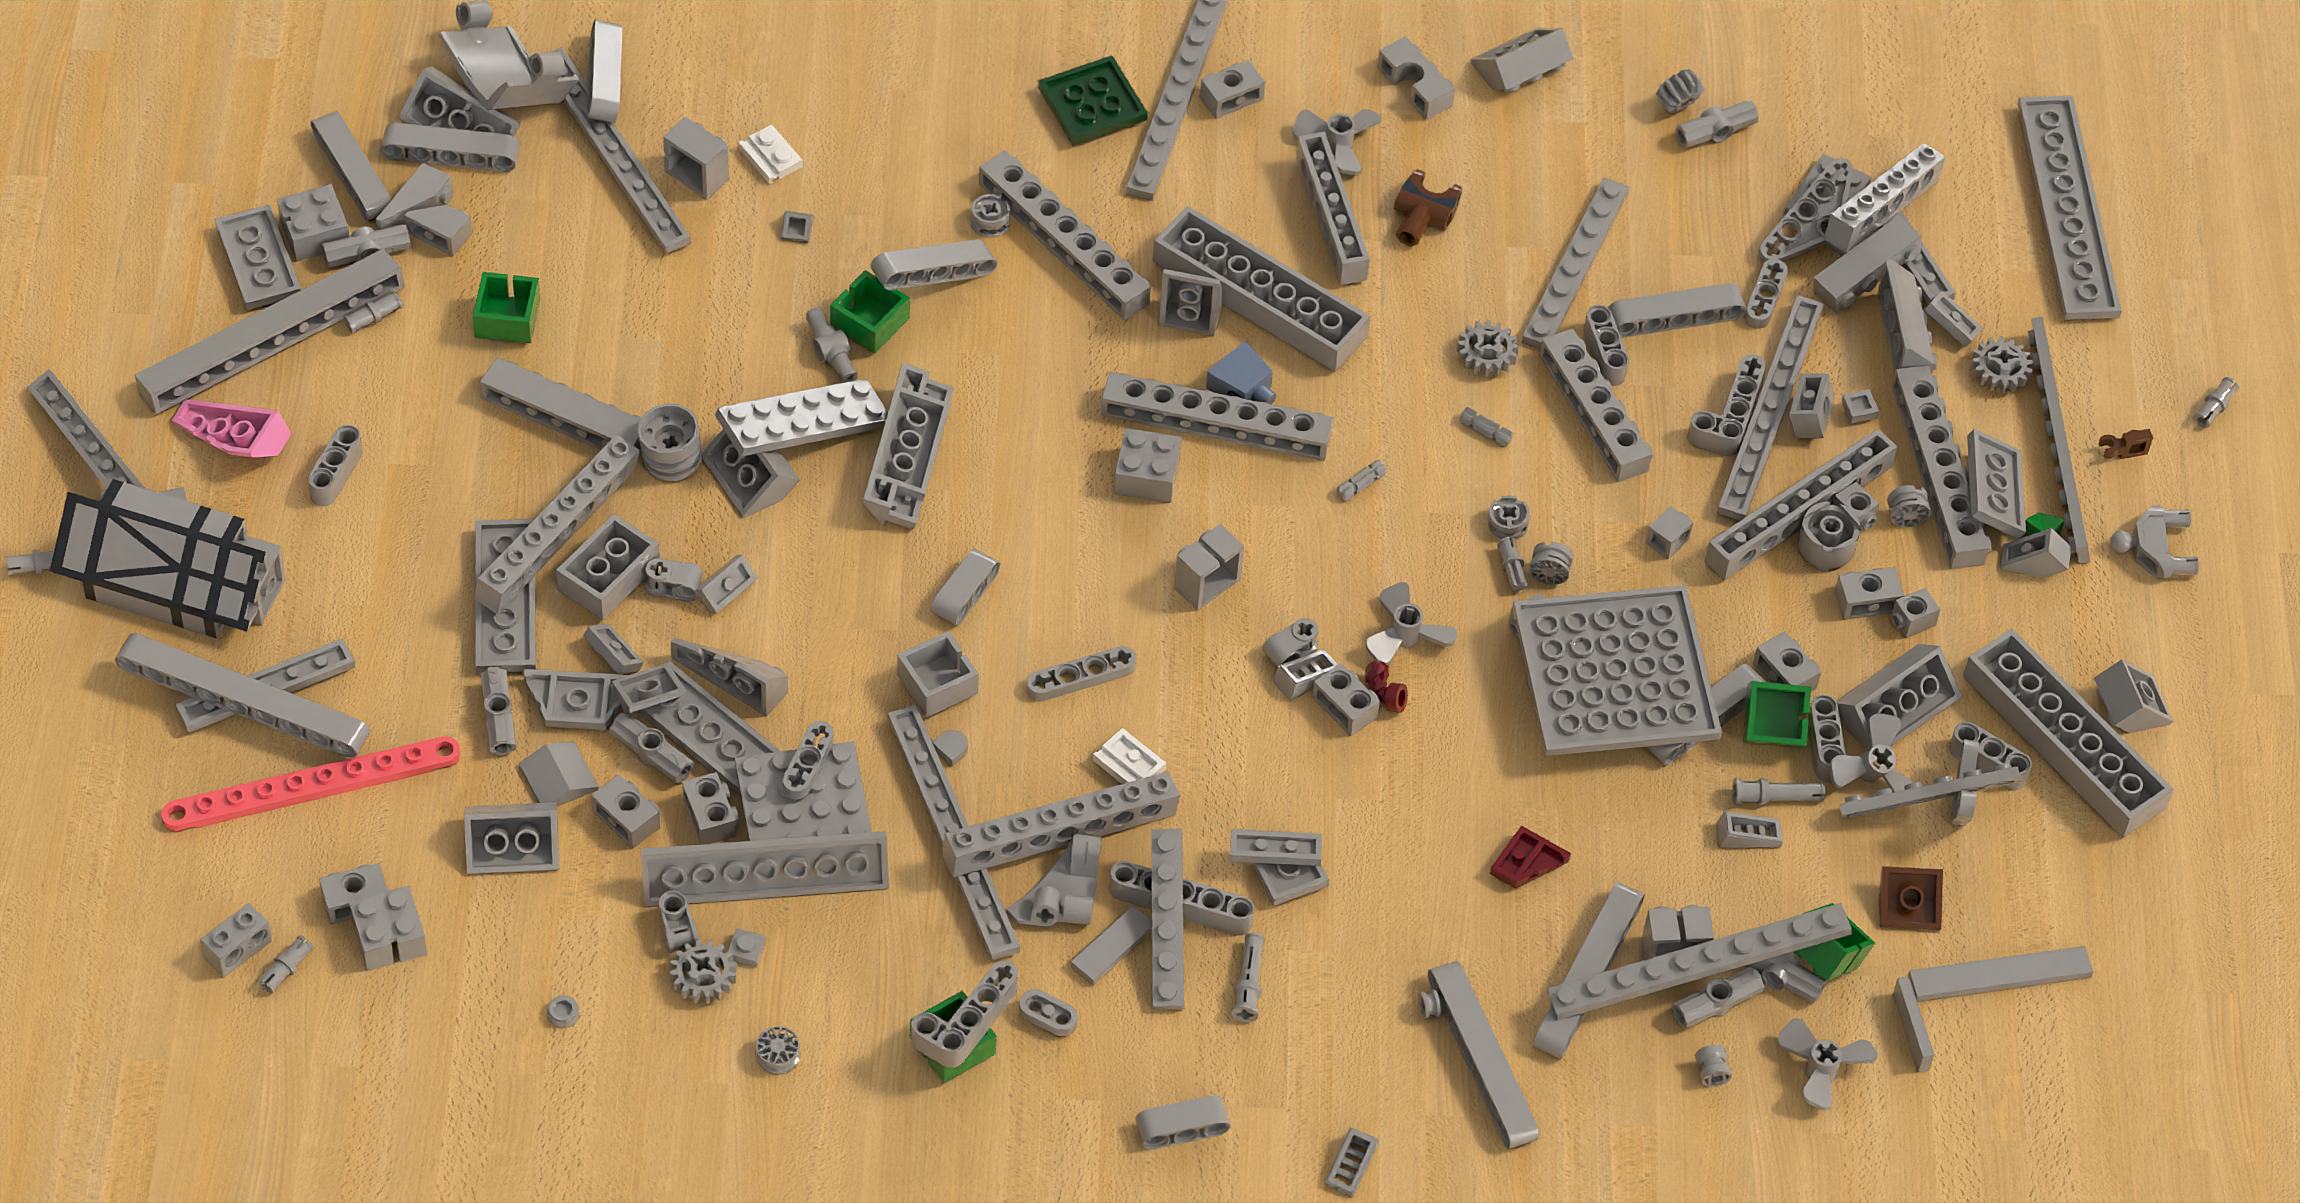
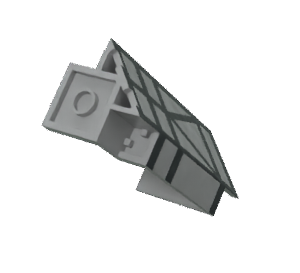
[50,479,285,638]

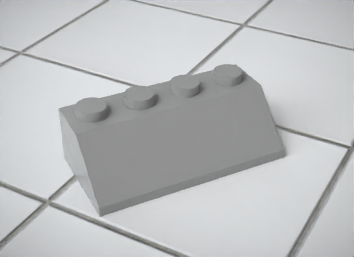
[1877,259,1937,374]
[1836,644,1962,750]

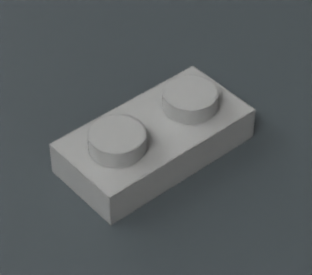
[1924,290,1983,347]
[696,555,758,613]
[583,624,644,674]

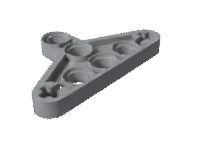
[1759,158,1863,263]

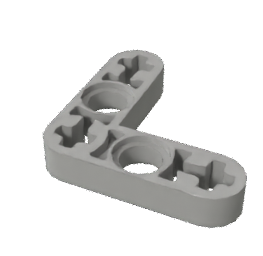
[1950,739,1979,826]

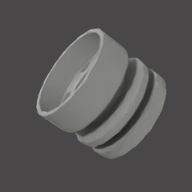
[638,403,703,481]

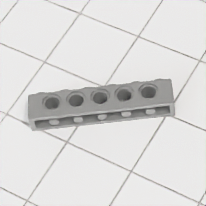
[1296,132,1370,285]
[1824,143,1946,253]
[1540,328,1653,482]

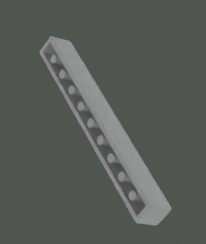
[135,249,405,414]

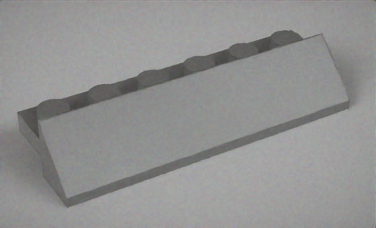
[862,363,954,529]

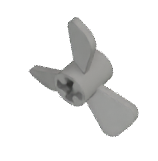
[1293,109,1381,175]
[1366,582,1457,665]
[1830,713,1914,792]
[1777,1018,1878,1111]

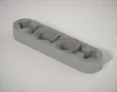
[1027,646,1137,701]

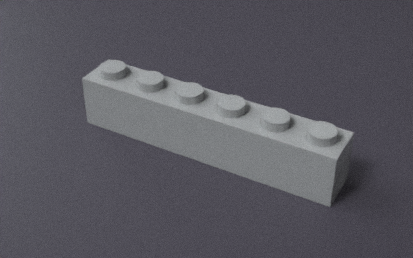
[480,357,641,454]

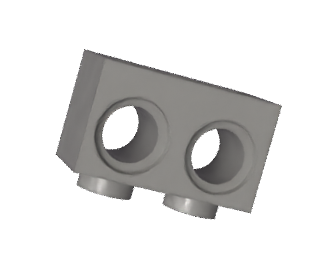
[1312,663,1380,736]
[682,772,740,845]
[200,903,272,977]

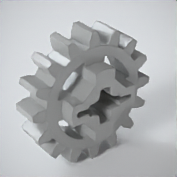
[1456,320,1519,377]
[1970,337,2034,393]
[670,939,737,1004]

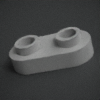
[1019,990,1078,1036]

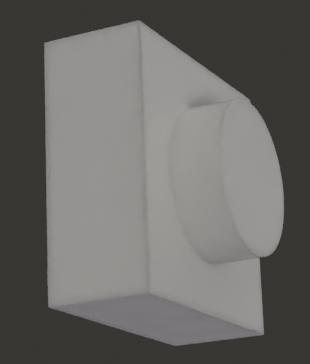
[1841,389,1879,423]
[728,929,766,968]

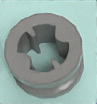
[1419,990,1441,1019]

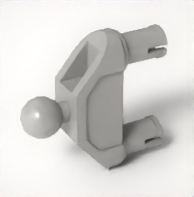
[2110,506,2199,578]

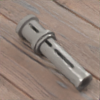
[1732,778,1825,805]
[1231,933,1264,1022]

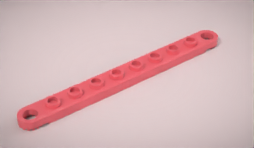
[161,736,460,832]

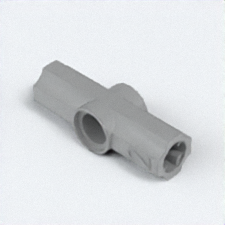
[1675,100,1759,148]
[322,224,411,268]
[480,667,516,756]
[610,712,694,784]
[1745,952,1827,1004]
[1672,967,1765,1029]

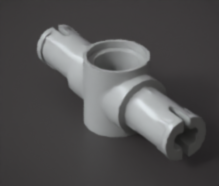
[806,307,858,383]

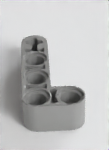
[1687,354,1766,456]
[912,961,1018,1068]

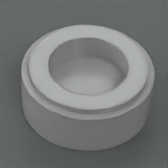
[547,996,579,1028]

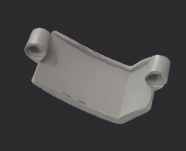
[439,0,579,110]

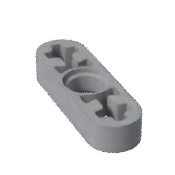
[1745,259,1788,328]
[783,721,834,800]

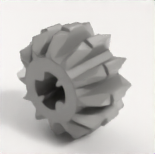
[1656,69,1704,113]

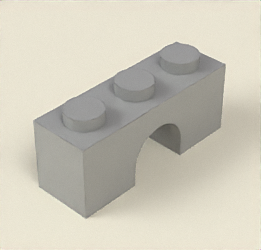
[1377,36,1455,120]

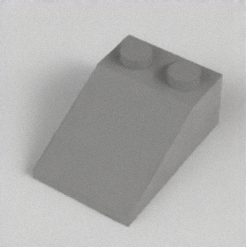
[1159,269,1222,336]

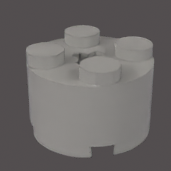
[1797,502,1860,572]

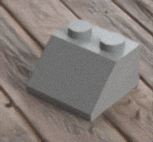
[2094,659,2173,733]

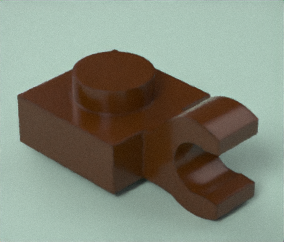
[2098,429,2153,459]

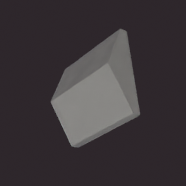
[612,663,687,713]
[519,741,599,807]

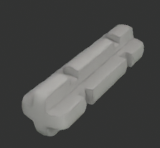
[1460,407,1513,446]
[1337,460,1386,501]

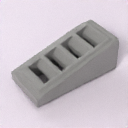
[1274,649,1338,700]
[1716,811,1783,848]
[1325,1127,1379,1197]

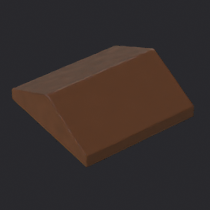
[1879,866,1943,930]

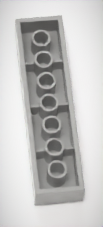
[1153,206,1370,372]
[1963,629,2174,838]

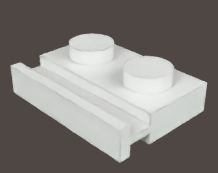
[738,124,803,184]
[1093,728,1166,784]

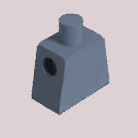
[1206,341,1277,405]

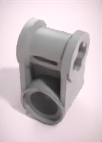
[645,558,703,602]
[1262,618,1318,668]
[659,891,699,953]

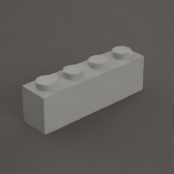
[1814,215,1921,313]

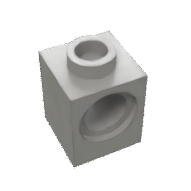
[1833,482,1879,530]
[1646,506,1693,559]
[1891,588,1941,638]

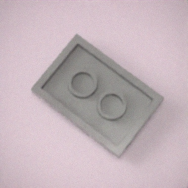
[1784,154,1872,233]

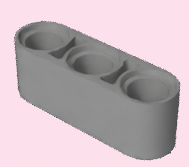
[1584,305,1629,386]
[308,425,363,506]
[931,549,1001,626]
[1807,694,1846,783]
[1949,722,2032,790]
[1135,1095,1231,1150]

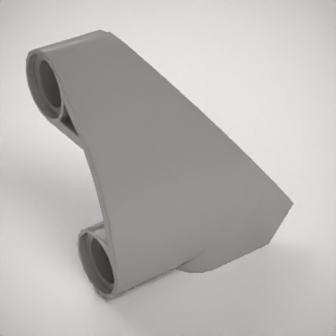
[1006,833,1102,926]

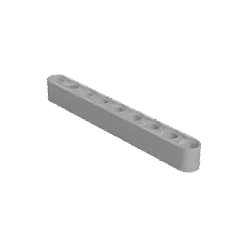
[115,633,370,758]

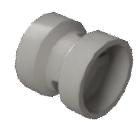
[1695,1045,1732,1087]

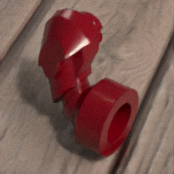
[1365,660,1408,713]

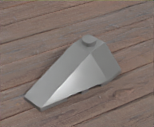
[398,67,521,136]
[671,638,788,717]

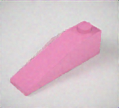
[172,399,292,457]

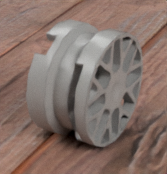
[971,194,1010,238]
[1887,485,1931,527]
[1488,495,1530,540]
[1529,542,1573,585]
[756,1026,800,1075]

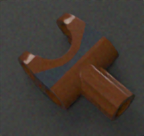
[1394,169,1463,247]

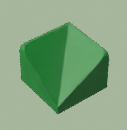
[2025,513,2064,536]

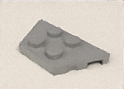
[524,669,629,730]

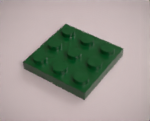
[1038,55,1148,146]

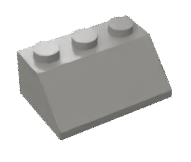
[1470,28,1573,93]
[702,429,800,517]
[464,802,559,874]

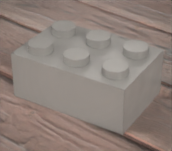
[556,514,660,620]

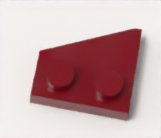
[1490,825,1571,889]

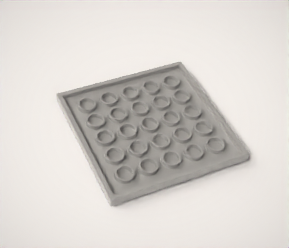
[1512,585,1722,756]

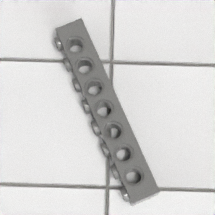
[979,150,1151,320]
[1892,365,1991,569]
[1101,372,1334,461]
[1705,429,1898,581]
[474,435,640,614]
[942,772,1180,877]

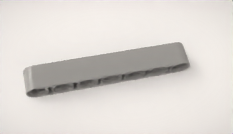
[1533,882,1645,1059]
[1428,961,1539,1149]

